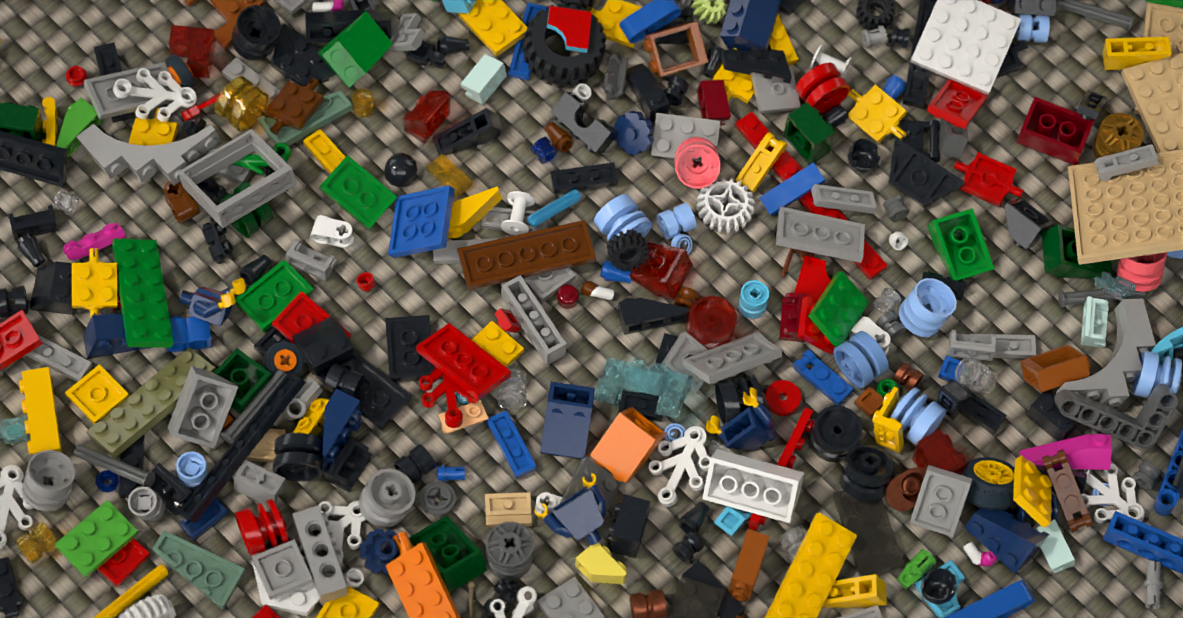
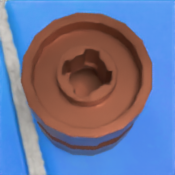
[629,589,667,618]

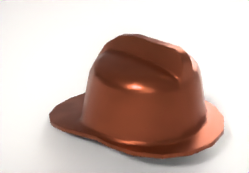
[886,467,927,511]

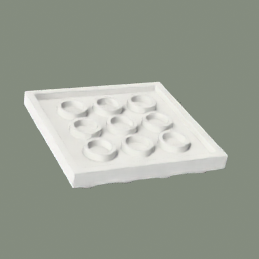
[910,0,1021,95]

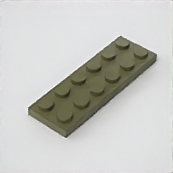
[86,347,216,458]

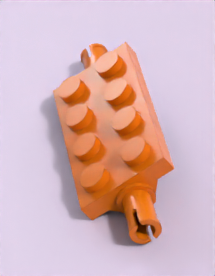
[385,531,461,618]

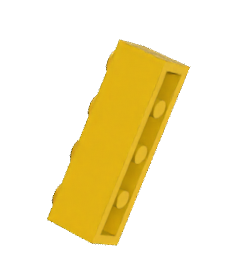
[19,367,62,455]

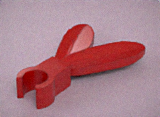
[181,92,225,121]

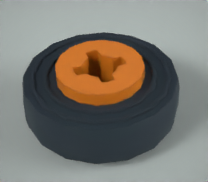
[165,54,195,88]
[264,341,304,377]

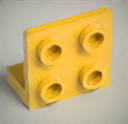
[872,387,904,453]

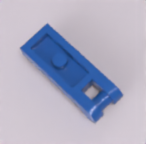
[792,349,854,405]

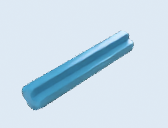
[527,189,581,227]

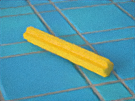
[93,564,169,618]

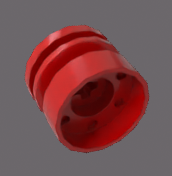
[234,499,288,557]

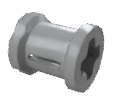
[861,25,887,48]

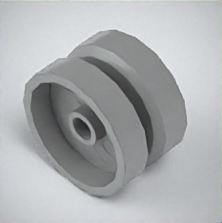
[358,469,416,528]

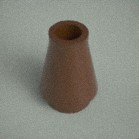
[544,122,574,153]

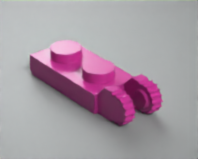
[63,222,126,261]

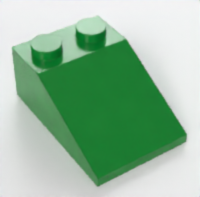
[318,11,393,88]
[927,208,994,281]

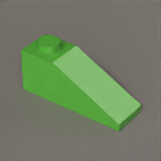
[56,97,102,158]

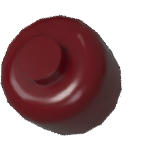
[557,285,579,309]

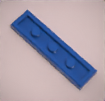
[508,3,547,81]

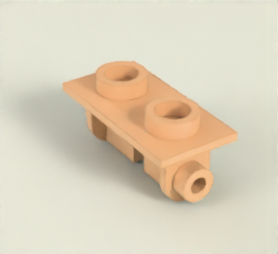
[438,400,488,434]

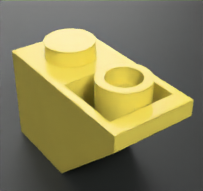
[575,543,627,584]

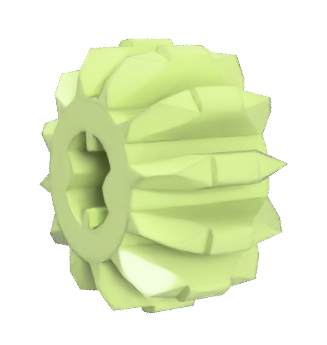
[691,0,728,24]

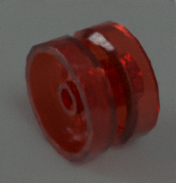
[686,295,737,350]

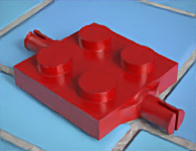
[953,152,1024,207]

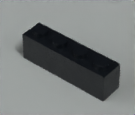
[305,9,392,43]

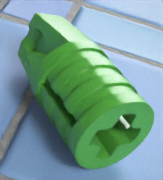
[896,549,936,589]

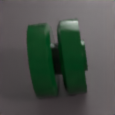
[219,181,274,238]

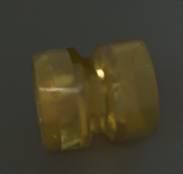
[15,522,58,564]

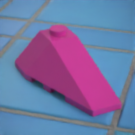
[1019,434,1111,470]

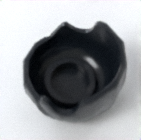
[848,138,881,173]
[384,153,418,187]
[921,568,957,605]

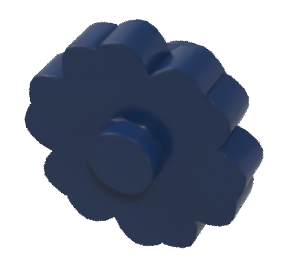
[614,111,654,155]
[359,528,401,575]

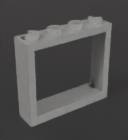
[178,129,297,228]

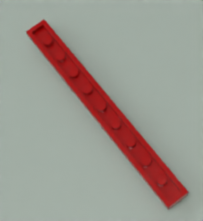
[735,112,887,280]

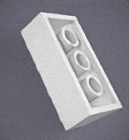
[702,449,804,523]

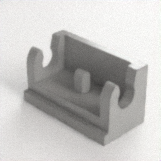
[286,239,337,281]
[948,329,996,361]
[234,460,285,505]

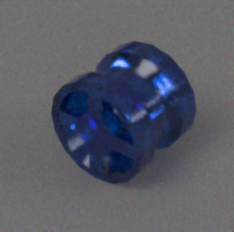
[531,137,558,164]

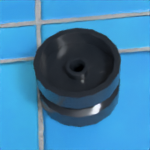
[809,405,863,462]
[273,433,323,482]
[840,444,895,502]

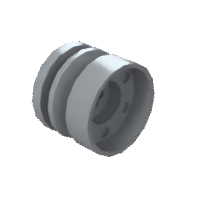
[22,450,76,512]

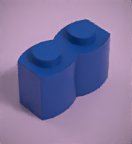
[167,316,212,352]

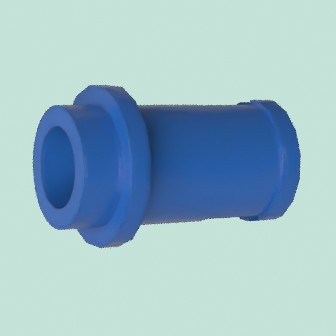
[437,465,465,482]

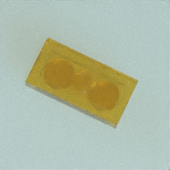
[427,154,472,198]

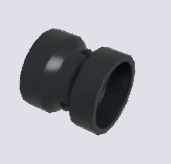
[664,76,689,106]
[672,531,704,563]

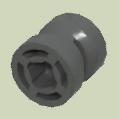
[876,311,906,341]

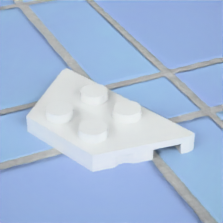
[252,561,335,616]

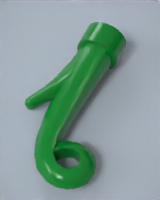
[229,143,292,175]

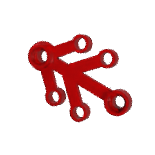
[419,367,480,428]

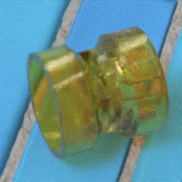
[352,89,374,117]

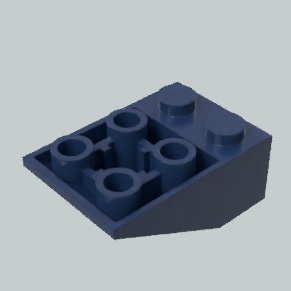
[540,382,595,460]
[323,389,363,473]

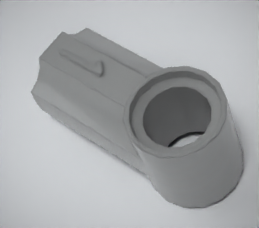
[282,378,323,421]

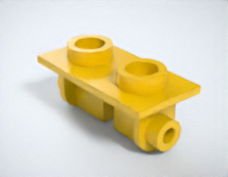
[293,398,329,436]

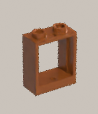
[644,21,708,77]
[1020,345,1091,392]
[728,529,770,601]

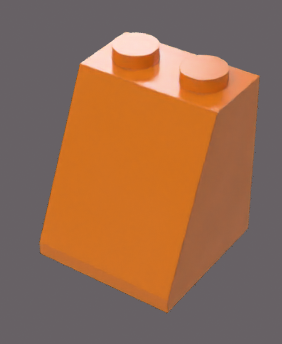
[590,407,667,483]

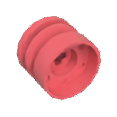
[675,137,720,189]
[1117,252,1167,292]

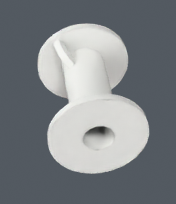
[810,44,852,78]
[501,191,535,235]

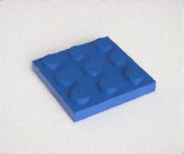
[388,185,455,258]

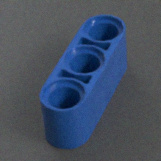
[619,0,682,44]

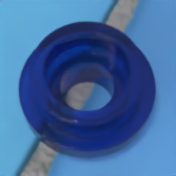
[96,470,119,493]

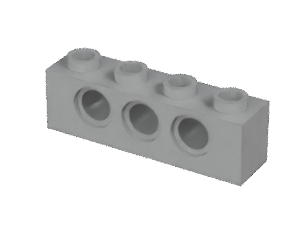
[501,275,567,365]
[292,505,350,604]

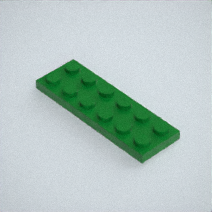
[112,238,173,348]

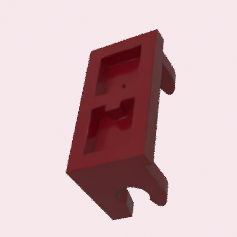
[696,80,731,126]
[779,293,808,342]

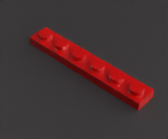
[749,407,815,532]

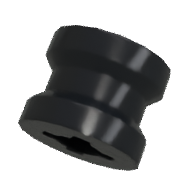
[890,26,910,49]

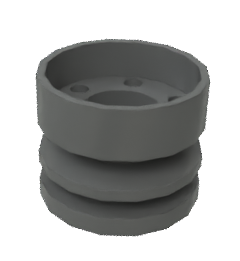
[486,522,534,580]

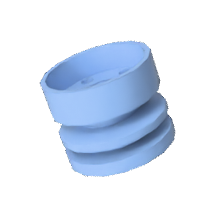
[594,194,652,252]
[899,278,957,337]
[1132,350,1182,399]
[890,387,947,447]

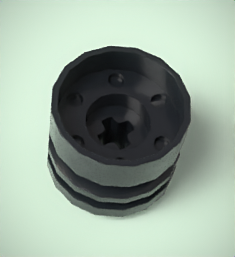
[231,5,281,61]
[715,374,764,426]

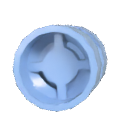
[1016,14,1049,43]
[657,203,697,240]
[176,452,208,491]

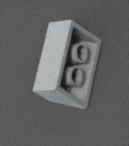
[167,366,238,449]

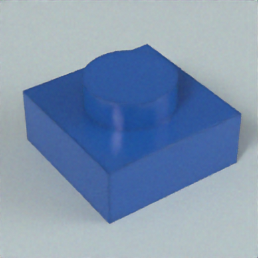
[938,355,967,384]

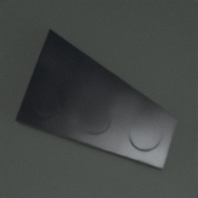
[721,49,792,83]

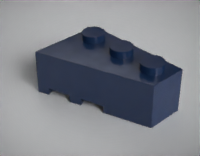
[83,314,151,359]
[964,508,1050,574]

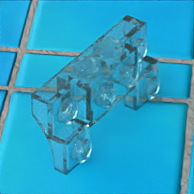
[594,357,693,419]

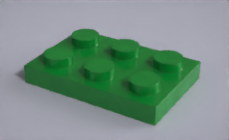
[319,155,397,230]
[235,259,314,333]
[808,271,869,348]

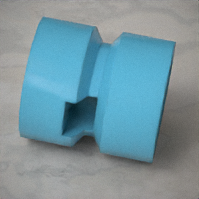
[738,280,769,319]

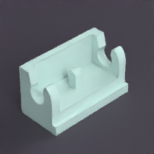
[460,54,507,106]
[1081,296,1109,348]
[1035,520,1075,573]

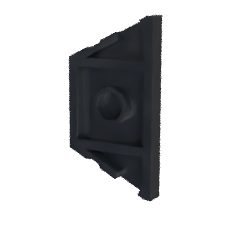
[271,24,336,86]
[888,137,965,207]

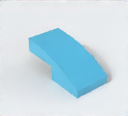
[1151,327,1183,365]
[714,506,753,537]

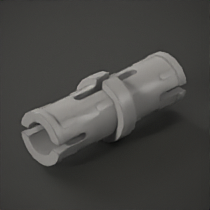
[1144,561,1162,609]

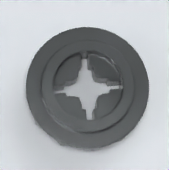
[419,481,456,517]

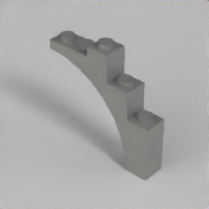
[76,124,221,185]
[1056,298,1156,408]

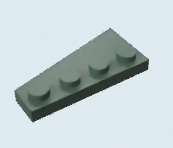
[257,91,353,145]
[152,530,245,610]

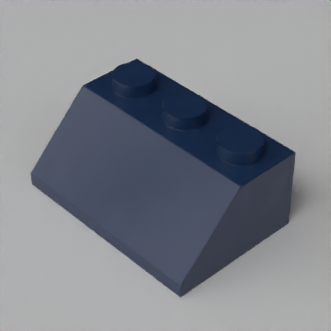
[720,0,782,50]

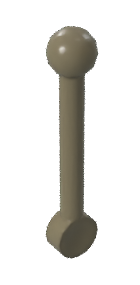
[467,580,476,618]

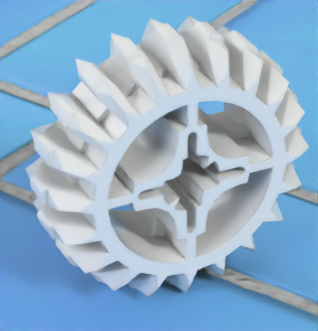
[696,176,755,234]
[119,595,176,618]

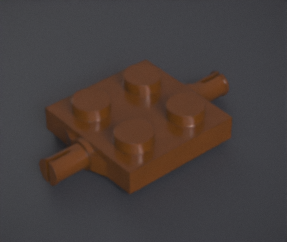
[264,78,325,135]

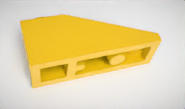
[1103,37,1171,70]
[447,186,502,239]
[822,574,887,608]

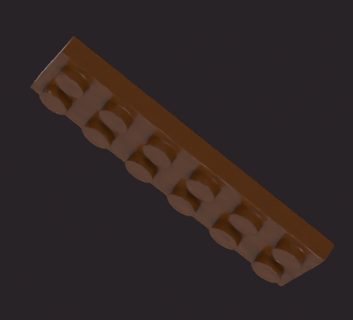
[457,220,596,290]

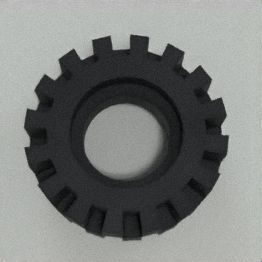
[856,0,895,30]
[606,230,649,271]

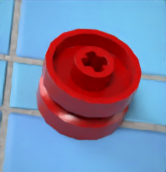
[795,62,851,115]

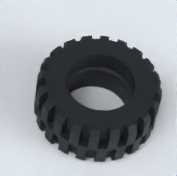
[523,3,606,88]

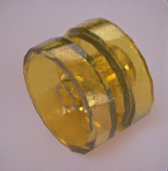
[214,76,269,132]

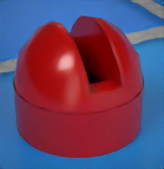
[356,272,375,292]

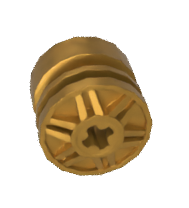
[1092,113,1144,159]

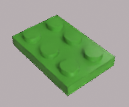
[54,500,139,579]

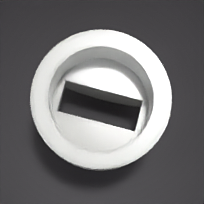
[573,83,591,101]
[889,231,908,251]
[347,568,364,589]

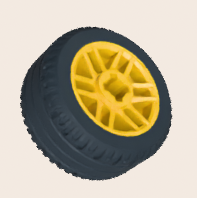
[962,457,1016,511]

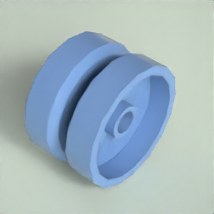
[833,331,889,389]

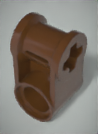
[164,181,200,224]

